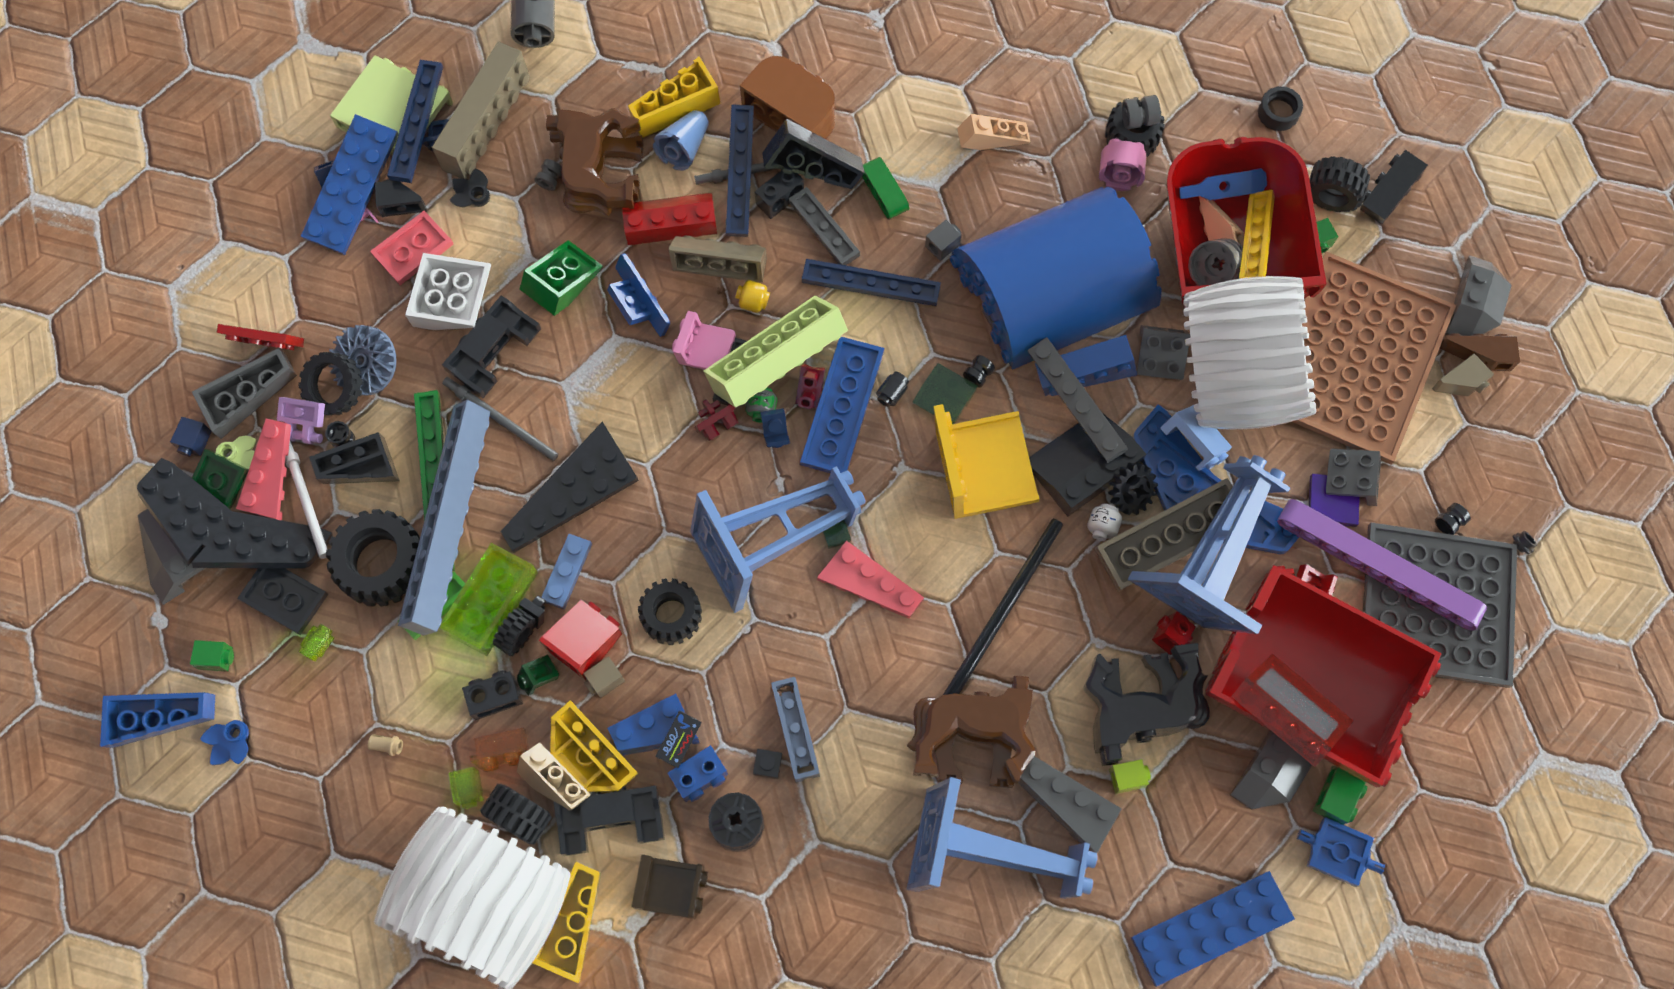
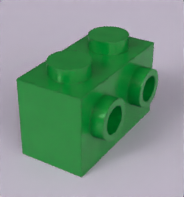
[1312,765,1368,825]

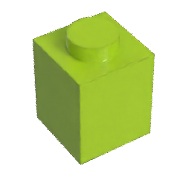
[1109,759,1151,794]

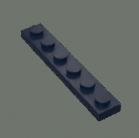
[387,59,444,183]
[726,104,754,237]
[802,259,941,307]

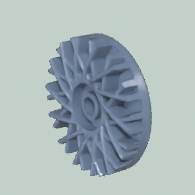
[328,325,396,396]

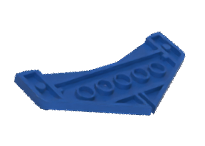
[1133,404,1299,554]

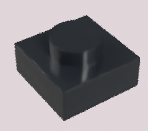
[753,749,782,779]

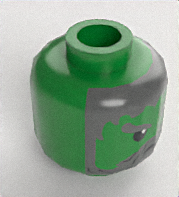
[745,387,778,423]

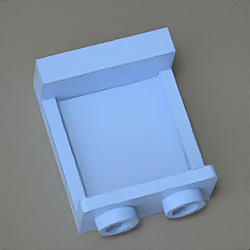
[1160,405,1232,471]

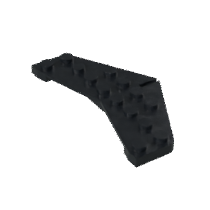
[137,458,332,568]

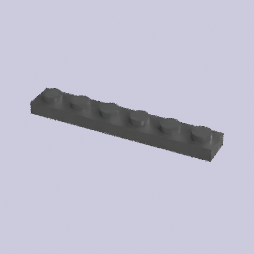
[1027,337,1128,463]

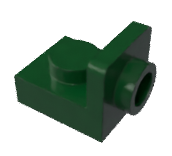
[517,654,559,696]

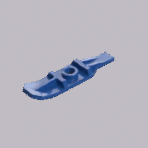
[1179,168,1267,200]

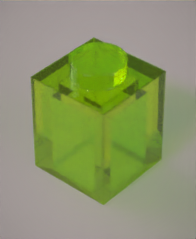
[449,767,484,809]

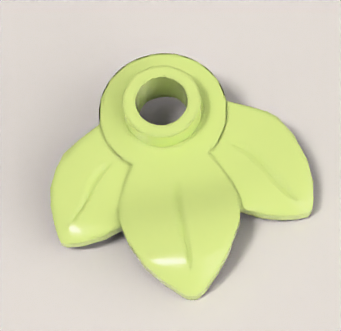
[216,436,256,469]

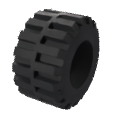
[1105,97,1165,157]
[1309,156,1370,213]
[638,578,702,645]
[480,784,552,845]

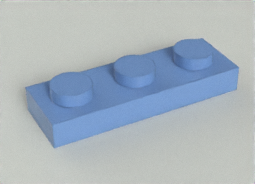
[542,534,592,610]

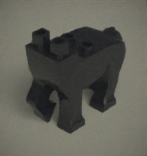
[1084,643,1210,766]

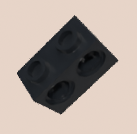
[755,170,804,219]
[462,670,523,720]

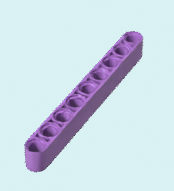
[1277,499,1487,631]

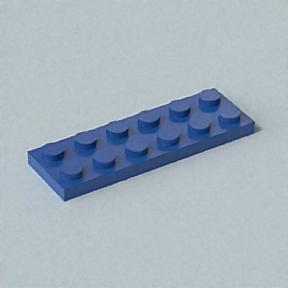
[301,114,399,255]
[800,337,885,473]
[1131,871,1295,987]

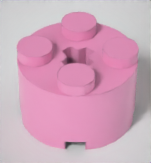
[1099,139,1146,191]

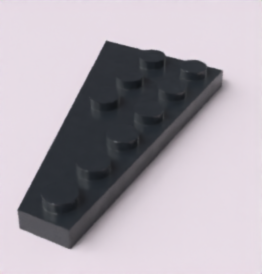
[501,422,639,553]

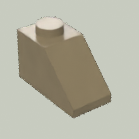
[1432,354,1494,396]

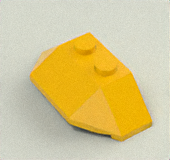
[550,700,638,792]

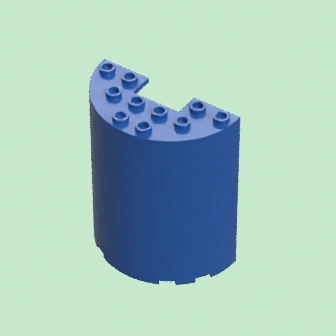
[950,187,1162,370]

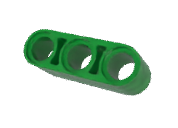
[862,157,909,220]

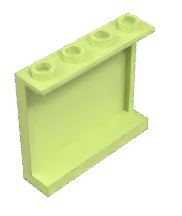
[330,55,453,156]

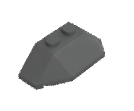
[1445,255,1512,336]
[1230,730,1316,810]

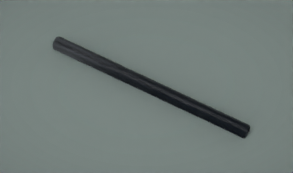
[943,518,1063,695]

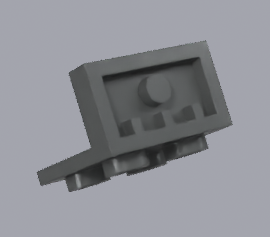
[1137,325,1190,380]
[1326,449,1381,506]

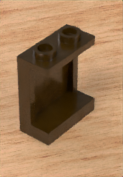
[631,854,708,919]

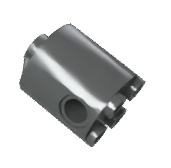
[510,0,555,48]

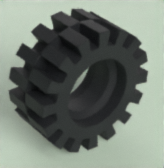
[493,608,536,656]

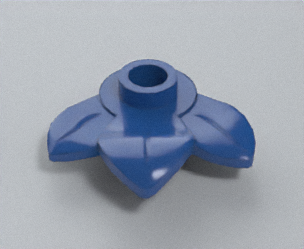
[200,720,249,765]

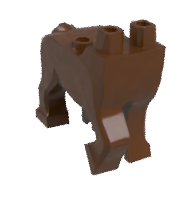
[546,108,644,217]
[907,676,1036,788]

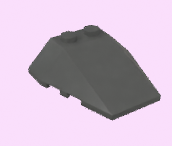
[138,509,205,605]

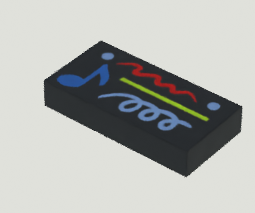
[655,710,702,768]

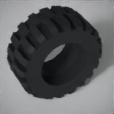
[326,509,420,607]

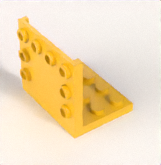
[934,404,1039,519]

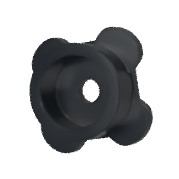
[1512,531,1537,555]

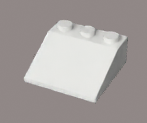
[405,253,491,330]

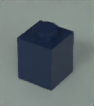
[170,417,212,457]

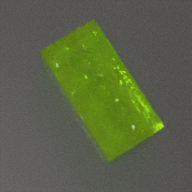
[439,543,538,656]

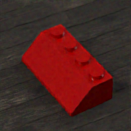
[622,192,718,246]

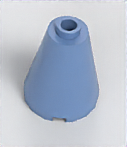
[653,110,709,171]

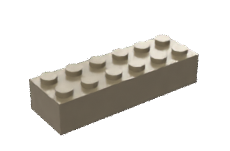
[432,42,529,179]
[1094,478,1243,592]

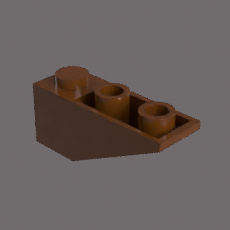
[1439,333,1520,371]

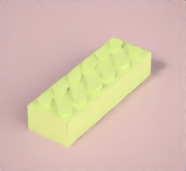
[703,296,848,408]

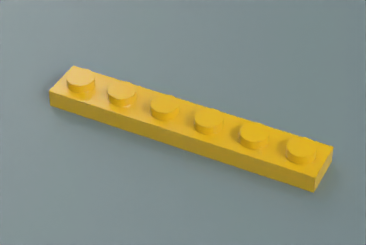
[1239,190,1275,279]

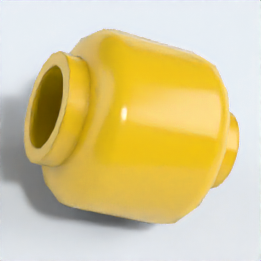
[735,280,770,313]

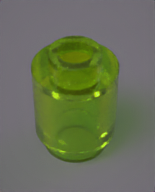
[298,624,334,662]

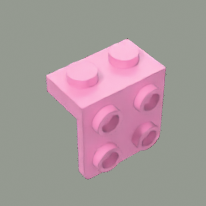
[672,311,736,370]

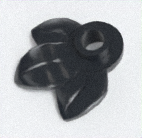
[450,168,490,207]

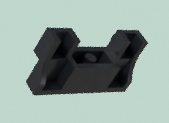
[442,295,541,398]
[554,785,665,856]

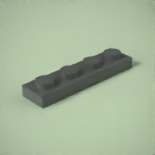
[789,187,860,266]

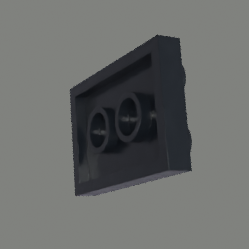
[237,568,328,635]

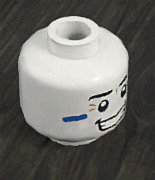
[1087,504,1122,541]

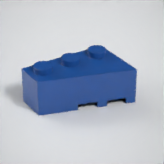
[607,694,700,755]

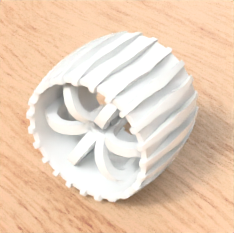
[1183,276,1317,429]
[374,807,571,989]

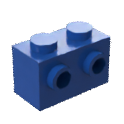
[668,745,728,802]

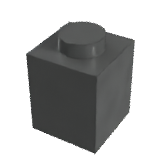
[925,220,962,261]

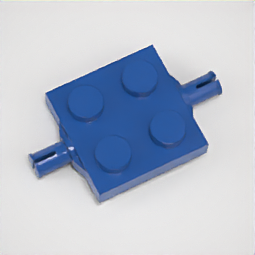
[1297,817,1385,887]

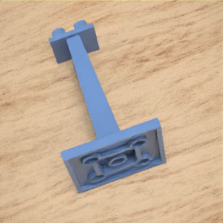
[1128,455,1290,634]
[690,466,865,613]
[906,777,1097,899]

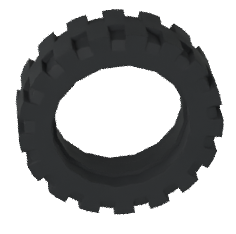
[298,352,363,415]

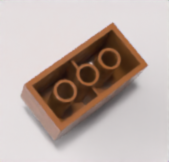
[740,56,835,139]

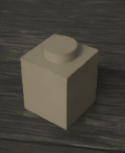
[584,656,625,698]

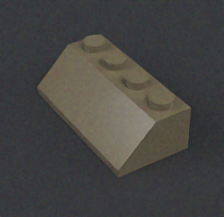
[669,236,767,283]

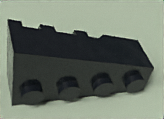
[762,118,864,189]

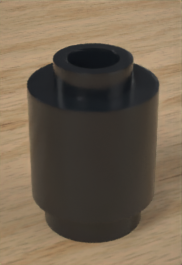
[876,371,909,407]

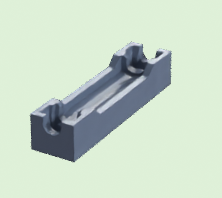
[771,677,820,783]

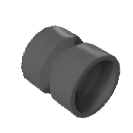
[1122,95,1161,130]

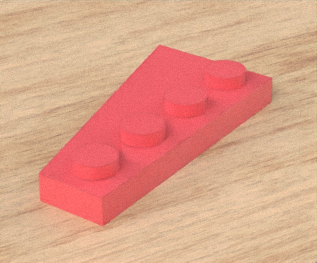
[236,418,291,520]
[817,541,924,618]

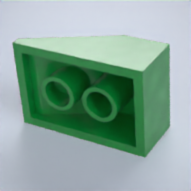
[519,240,603,316]

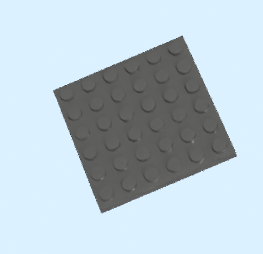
[1363,523,1517,688]

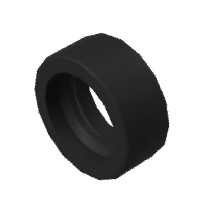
[1258,86,1303,131]

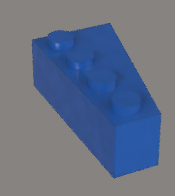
[1035,335,1137,396]
[100,692,215,748]

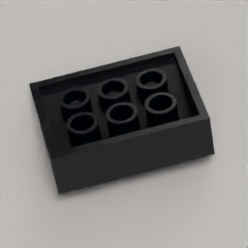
[1029,414,1146,517]

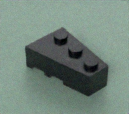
[1360,149,1428,225]
[309,432,400,484]

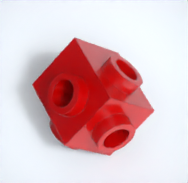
[1152,611,1196,655]

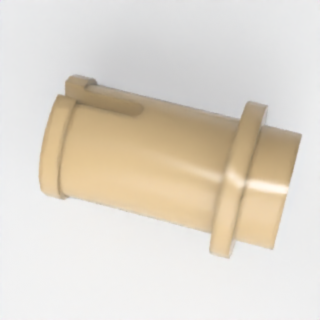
[368,734,403,756]

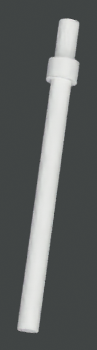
[285,441,327,559]

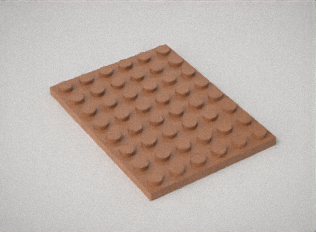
[1292,251,1456,465]

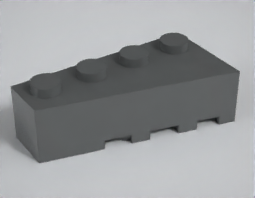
[192,348,297,439]
[1018,756,1122,853]

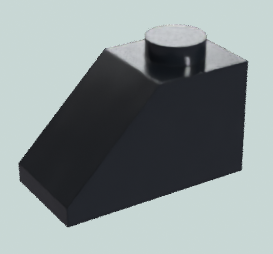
[375,179,427,217]

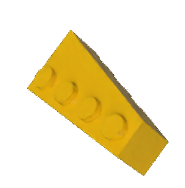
[628,56,721,138]
[532,862,600,983]

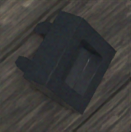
[519,595,546,629]

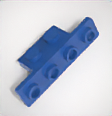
[607,253,670,337]

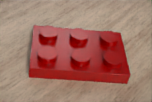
[216,324,305,351]

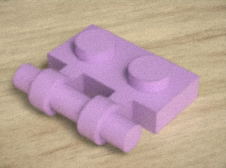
[277,397,325,444]

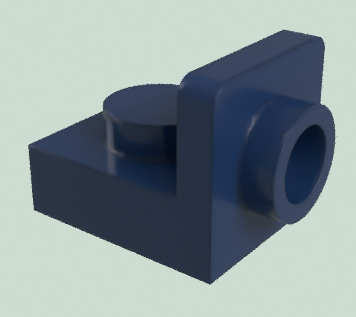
[760,408,790,448]

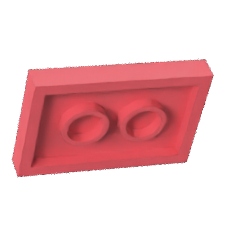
[370,211,454,285]

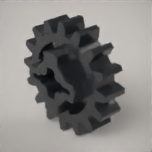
[1108,462,1158,515]

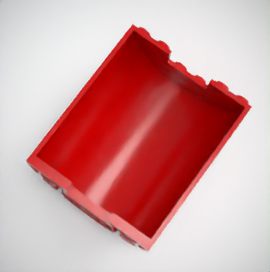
[1205,565,1442,788]

